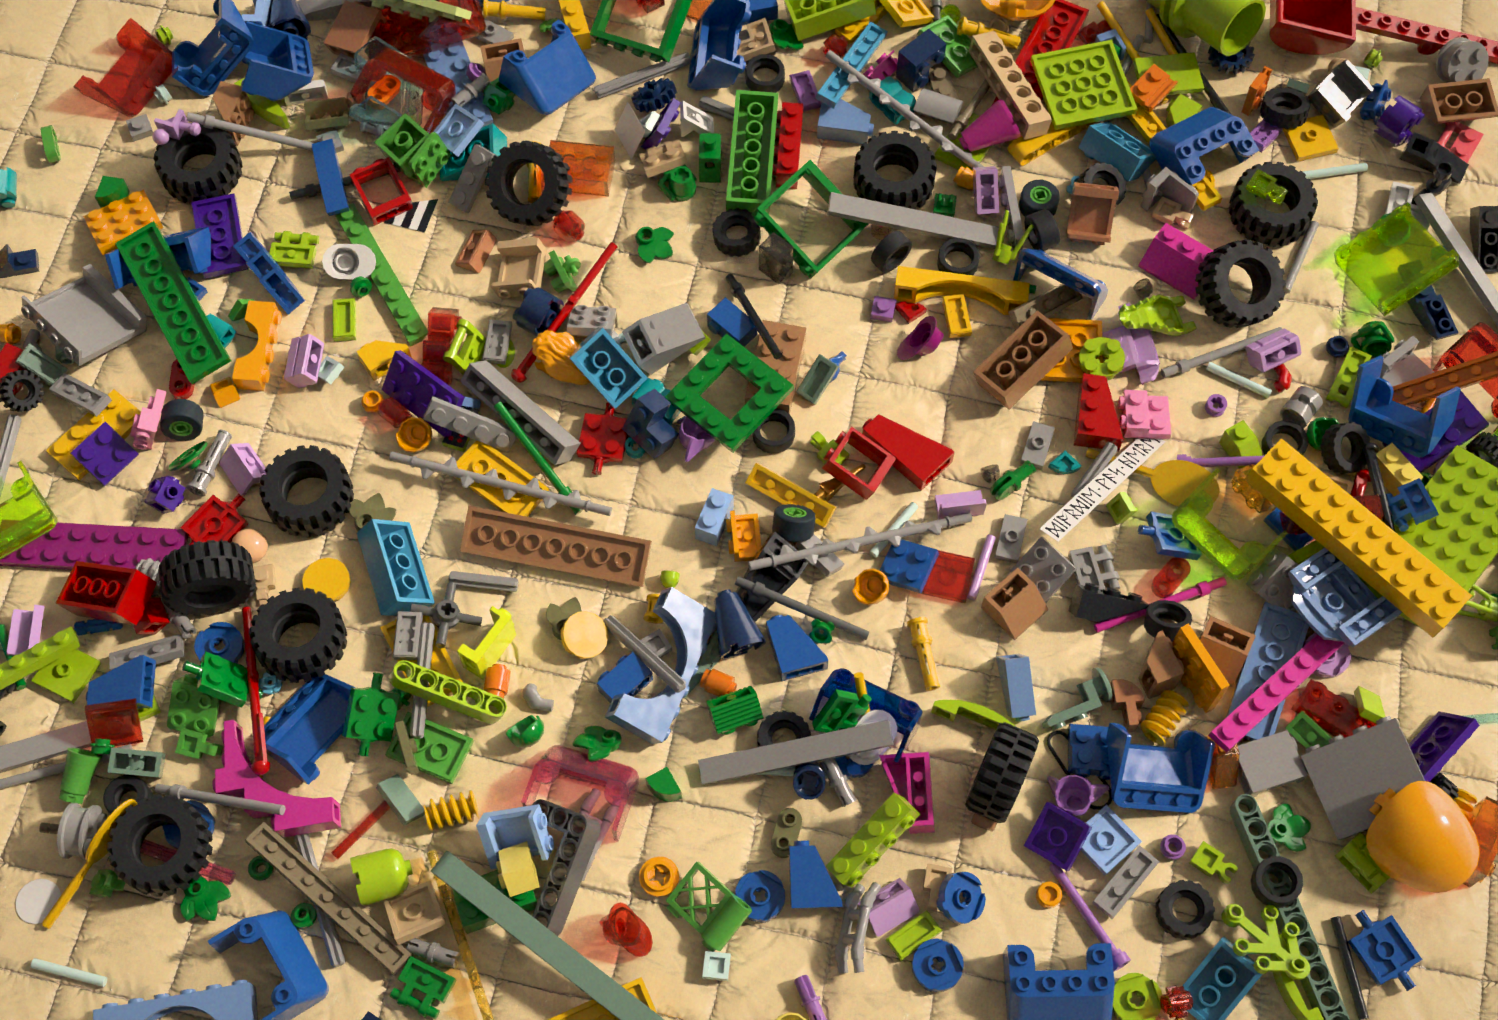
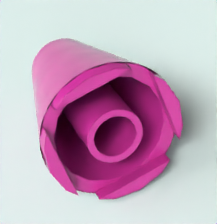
[959,99,1021,152]

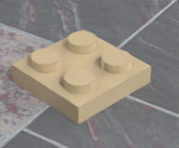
[383,880,446,945]

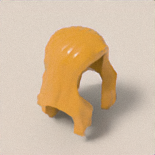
[532,330,590,386]

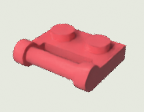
[1437,121,1484,163]

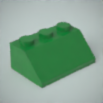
[452,869,538,934]

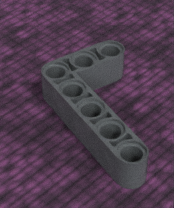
[532,799,600,936]

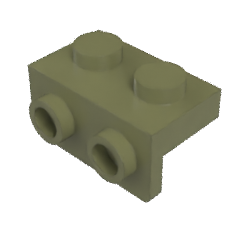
[304,97,350,132]

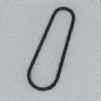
[1047,731,1112,810]

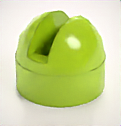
[660,570,680,588]

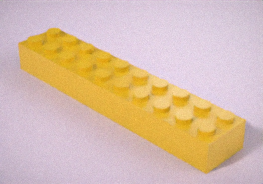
[1245,438,1472,638]

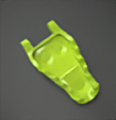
[1118,294,1197,336]

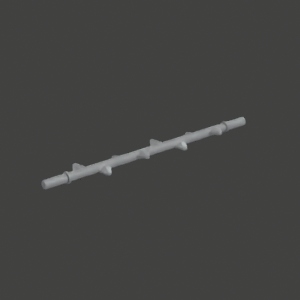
[825,50,984,171]
[389,452,612,516]
[748,513,972,571]

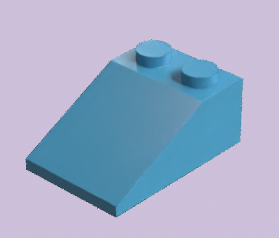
[1173,936,1263,1020]

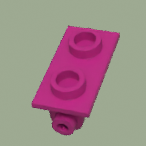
[863,50,898,81]

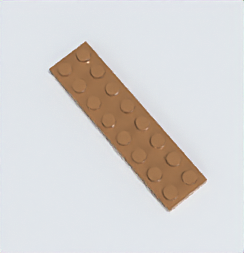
[460,506,652,587]

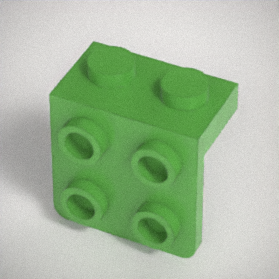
[407,132,451,188]
[167,674,220,737]

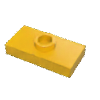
[942,294,972,338]

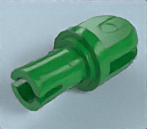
[990,460,1036,500]

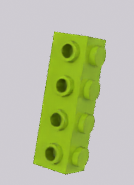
[826,793,920,887]

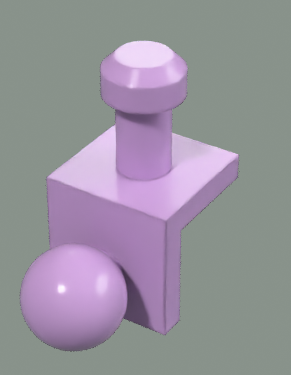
[152,109,201,145]

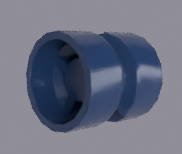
[793,762,825,800]

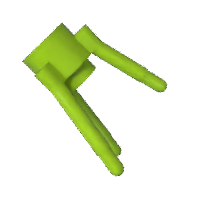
[992,210,1033,264]
[1457,584,1498,622]

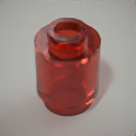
[378,397,412,428]

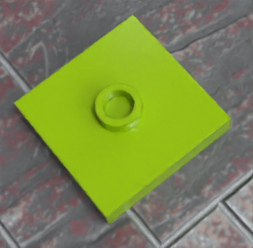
[31,649,101,704]

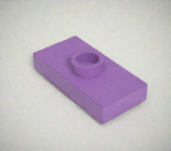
[789,70,822,112]
[1250,119,1283,153]

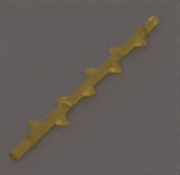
[427,850,494,1020]

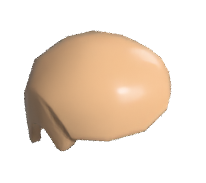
[232,529,268,563]

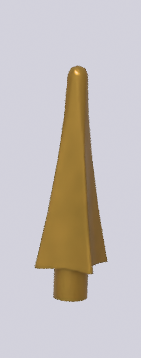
[814,464,866,502]

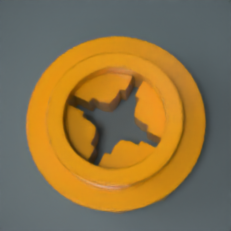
[639,857,679,898]

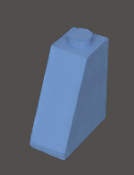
[817,99,874,144]
[996,653,1036,721]

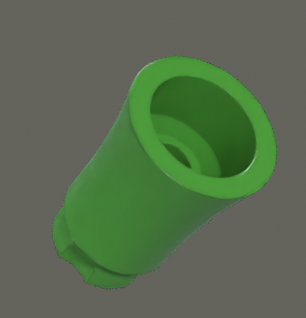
[59,748,102,804]

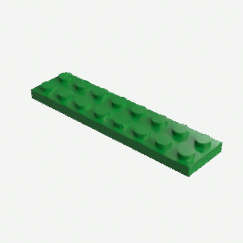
[115,221,231,384]

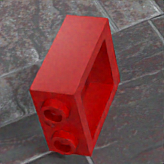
[349,157,413,226]
[822,426,896,500]

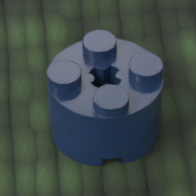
[513,287,564,337]

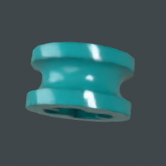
[625,437,646,459]

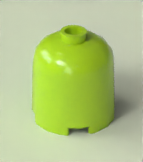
[350,848,413,906]

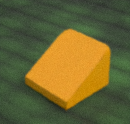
[209,377,240,408]

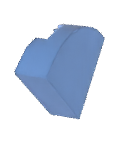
[461,394,481,409]

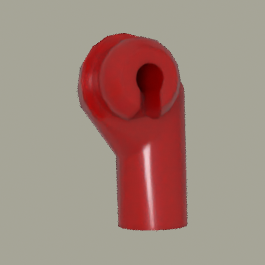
[1273,363,1292,393]

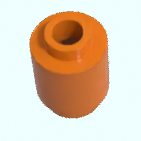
[483,664,511,699]
[700,669,737,697]

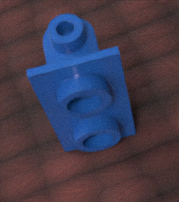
[1360,80,1391,125]

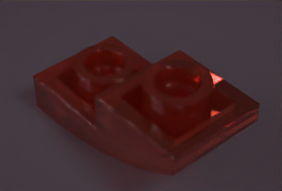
[1077,19,1123,45]

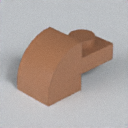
[1110,679,1145,732]

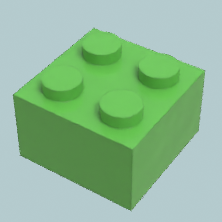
[374,113,430,179]

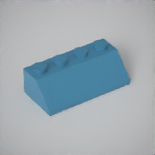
[356,519,435,616]

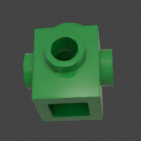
[482,77,515,115]

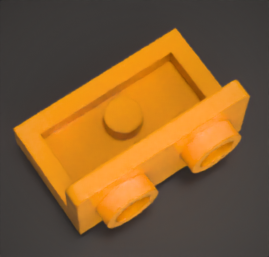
[726,510,761,562]

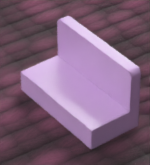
[219,443,266,495]
[935,490,987,520]
[7,605,44,656]
[858,878,920,937]

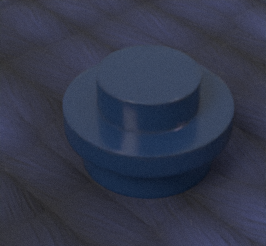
[1326,336,1349,358]

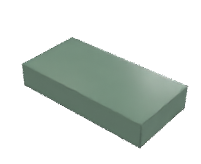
[15,343,68,386]
[796,354,839,404]
[376,774,425,825]

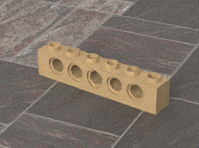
[968,31,1052,140]

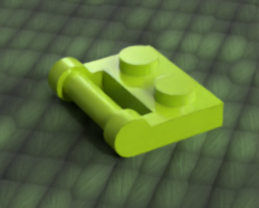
[443,319,486,375]

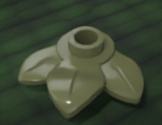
[350,493,396,531]
[546,597,582,640]

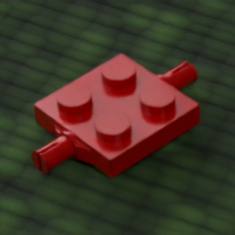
[577,402,628,475]
[180,493,249,545]

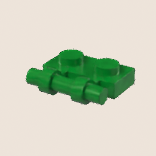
[812,689,872,733]
[390,956,457,1020]

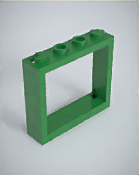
[590,0,692,63]
[751,159,870,279]

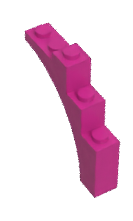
[212,720,341,838]

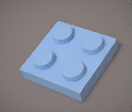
[433,103,484,157]
[1081,805,1142,876]

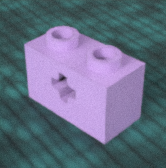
[973,166,999,214]

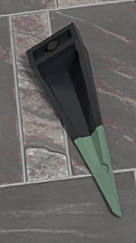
[684,532,808,698]

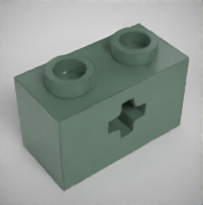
[108,747,166,778]

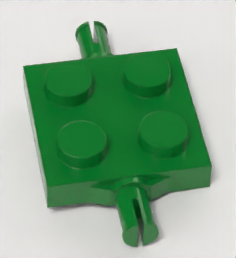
[182,651,263,708]
[342,672,400,756]

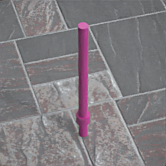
[1094,577,1227,633]

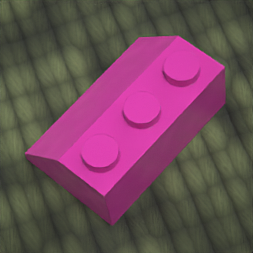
[1138,223,1213,300]

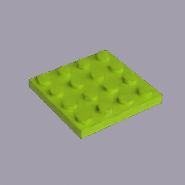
[1030,40,1137,130]

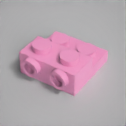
[130,389,166,450]
[1118,390,1171,439]

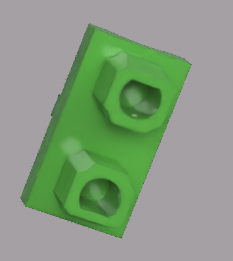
[544,250,581,293]

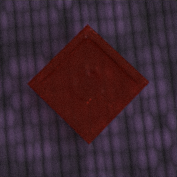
[921,550,975,603]
[85,698,144,746]

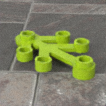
[1221,904,1310,980]

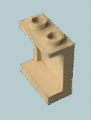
[491,238,547,298]

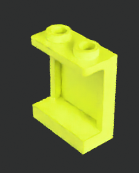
[457,606,516,680]

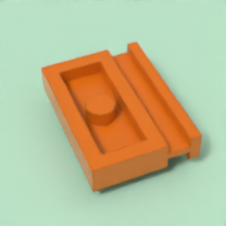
[1130,64,1178,113]
[1241,66,1273,116]

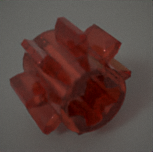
[823,34,848,58]
[1160,985,1193,1019]

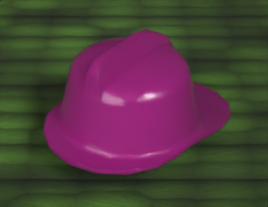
[897,316,944,360]

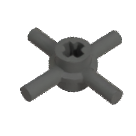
[410,582,483,648]

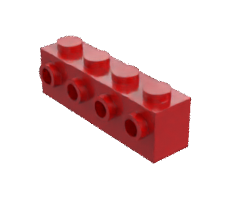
[772,102,803,189]

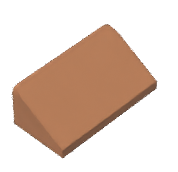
[455,230,497,273]

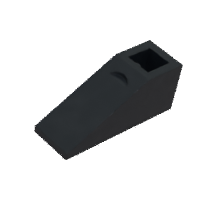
[1400,132,1469,184]
[1470,206,1498,272]
[1068,583,1149,622]

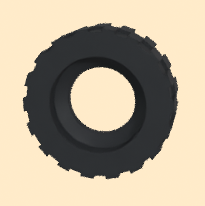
[1260,87,1311,129]
[1077,162,1127,207]
[712,208,761,257]
[1320,422,1370,474]
[757,710,811,747]
[1155,880,1215,940]

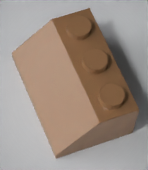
[1419,78,1498,124]

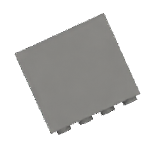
[21,264,146,366]
[1301,716,1425,840]

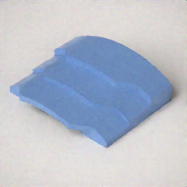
[1288,548,1402,647]

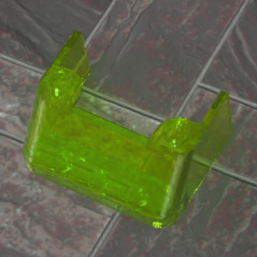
[0,461,58,559]
[1172,468,1288,580]

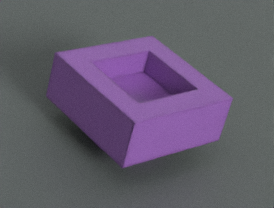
[870,296,896,322]

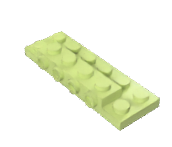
[369,0,472,25]

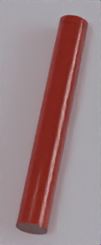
[331,800,390,859]

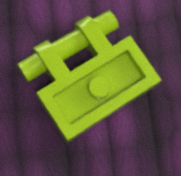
[269,231,319,269]

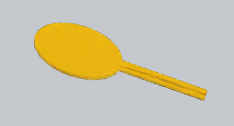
[1085,448,1220,509]
[42,799,138,929]

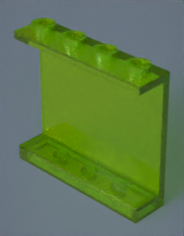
[1334,202,1459,316]

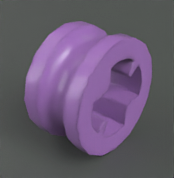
[1205,394,1227,417]

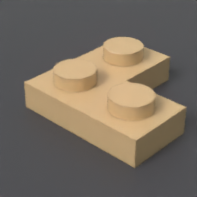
[737,18,776,62]

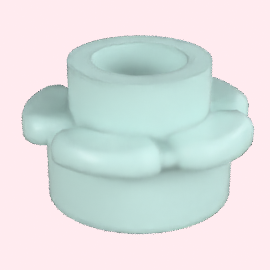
[153,84,173,104]

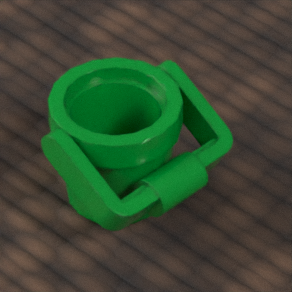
[658,165,697,201]
[1351,321,1395,358]

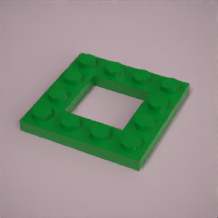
[665,334,794,453]

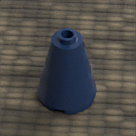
[269,0,311,40]
[714,589,766,659]

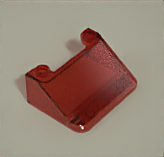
[73,18,172,117]

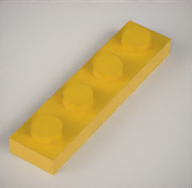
[745,463,837,528]

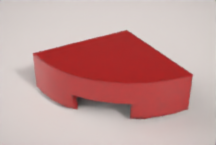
[895,301,927,324]

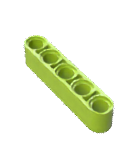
[389,660,507,724]

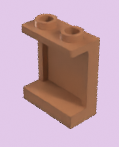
[324,0,387,63]
[1066,182,1119,245]

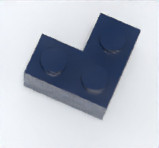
[896,29,946,92]
[622,389,679,459]

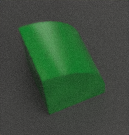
[95,176,130,208]
[645,767,682,802]

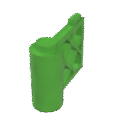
[666,861,752,952]

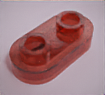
[1151,557,1191,598]

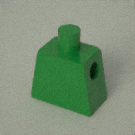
[699,133,722,183]

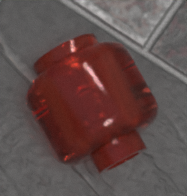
[553,210,585,243]

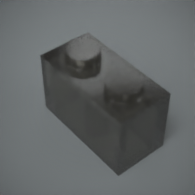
[759,232,794,284]

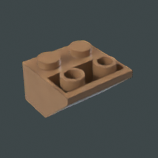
[480,38,524,82]
[212,81,254,146]
[981,567,1048,640]
[1199,616,1256,686]
[1138,630,1184,699]

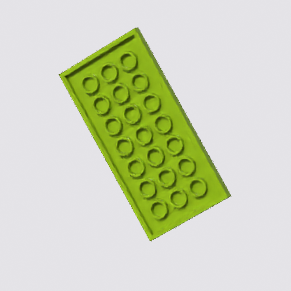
[1357,445,1498,637]

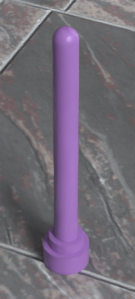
[1177,454,1264,467]
[1050,863,1131,972]

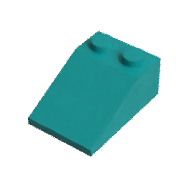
[440,123,507,181]

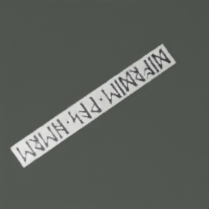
[1040,438,1166,542]

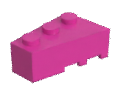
[879,752,935,834]

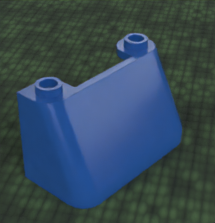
[172,0,253,96]

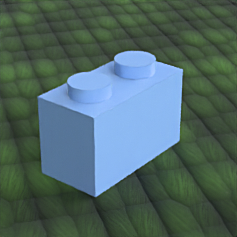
[695,488,734,546]

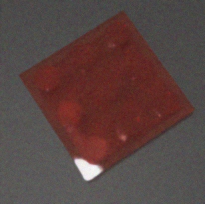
[368,7,432,68]

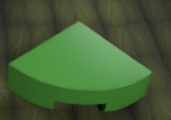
[228,299,255,321]

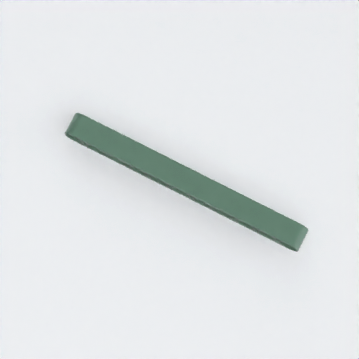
[1230,794,1350,1020]
[431,851,664,1020]

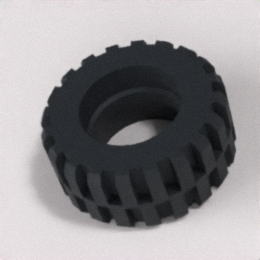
[154,123,243,204]
[853,131,937,210]
[485,141,573,226]
[1229,162,1318,247]
[1195,239,1286,328]
[259,445,354,538]
[158,540,256,616]
[249,588,347,683]
[965,722,1039,823]
[107,794,213,897]

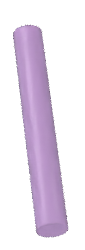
[967,534,996,600]

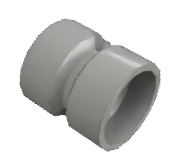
[1280,386,1323,428]

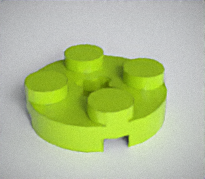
[1079,337,1125,381]
[1112,973,1163,1020]

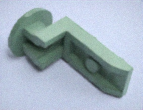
[1042,667,1112,731]

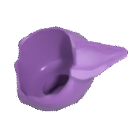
[677,416,715,462]
[1047,775,1109,816]

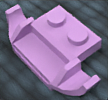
[1103,303,1160,385]

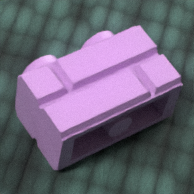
[1246,328,1302,373]
[284,334,324,388]

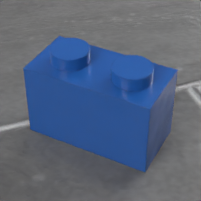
[707,297,758,347]
[597,652,653,704]

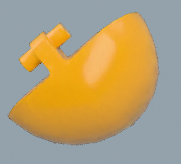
[980,0,1055,21]
[1366,781,1480,893]

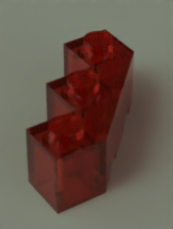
[420,307,462,385]

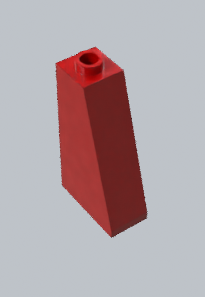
[862,414,955,491]

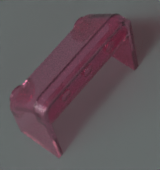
[521,745,639,842]

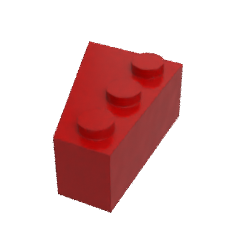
[1074,373,1124,452]

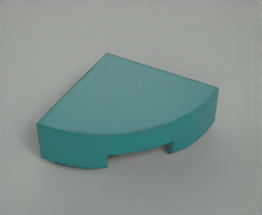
[1048,450,1082,474]

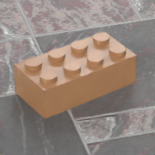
[973,310,1073,410]
[745,320,807,414]

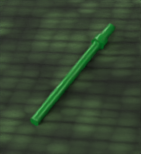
[494,402,583,515]

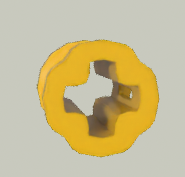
[643,594,663,624]

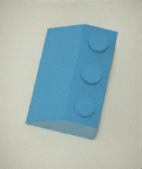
[1078,121,1156,182]
[569,327,648,409]

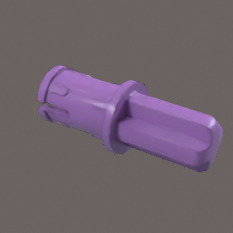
[794,975,827,1020]

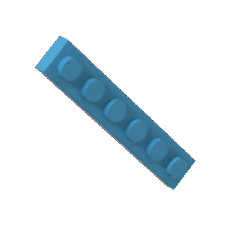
[815,22,888,109]

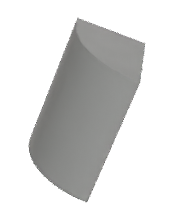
[914,88,963,125]

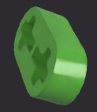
[40,125,61,163]

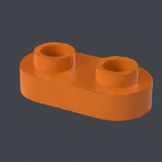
[367,75,401,108]

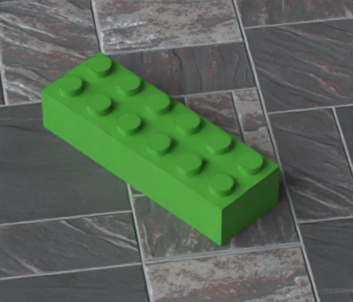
[726,90,779,214]

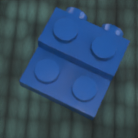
[1068,724,1110,780]

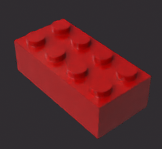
[56,561,157,626]

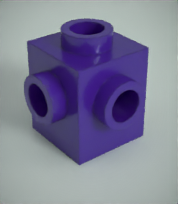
[144,476,186,514]

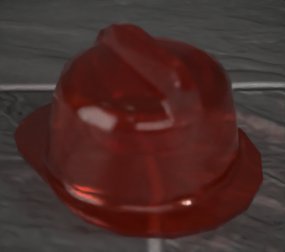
[599,902,653,957]

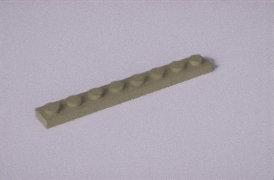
[245,822,412,976]

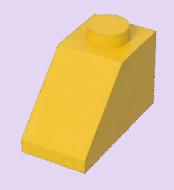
[356,340,412,381]

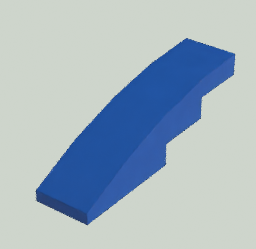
[312,139,350,216]
[233,232,306,315]

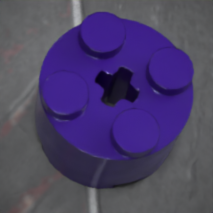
[1374,95,1425,146]

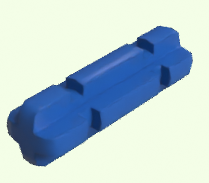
[74,619,123,636]

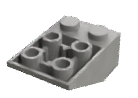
[622,303,705,375]

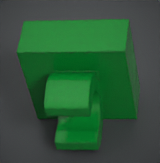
[933,193,957,217]

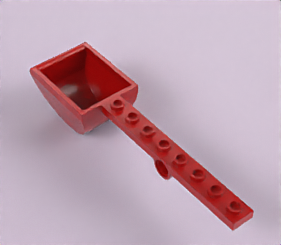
[1269,0,1498,64]

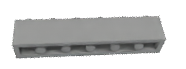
[460,360,581,465]

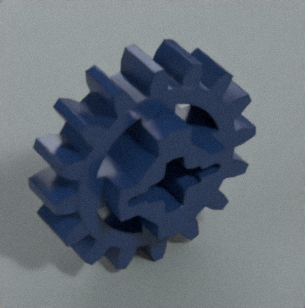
[1208,42,1255,75]
[631,78,677,113]

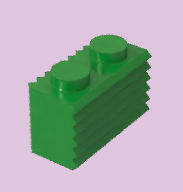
[706,686,764,735]

